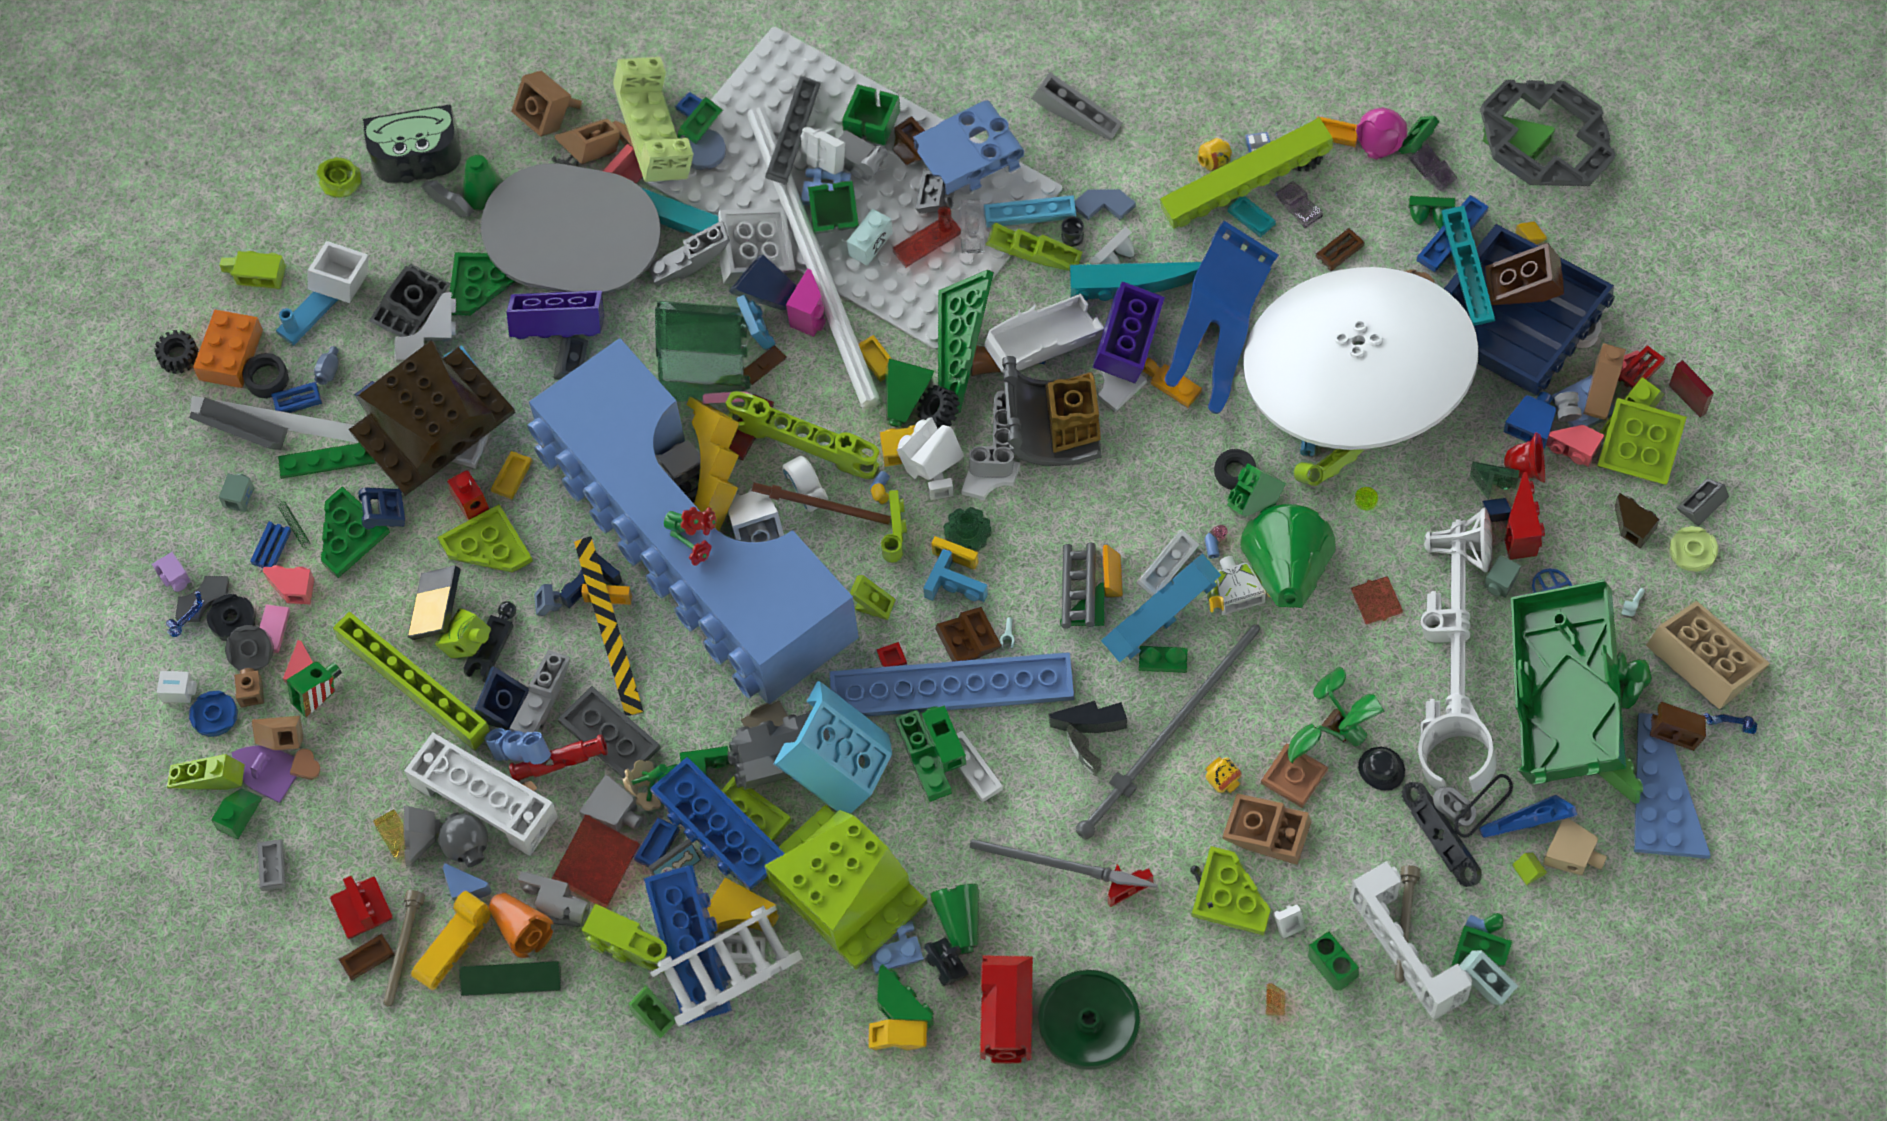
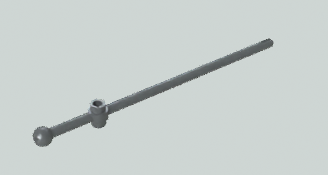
[1076,624,1260,839]

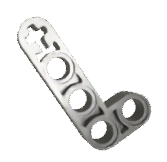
[969,390,1014,478]

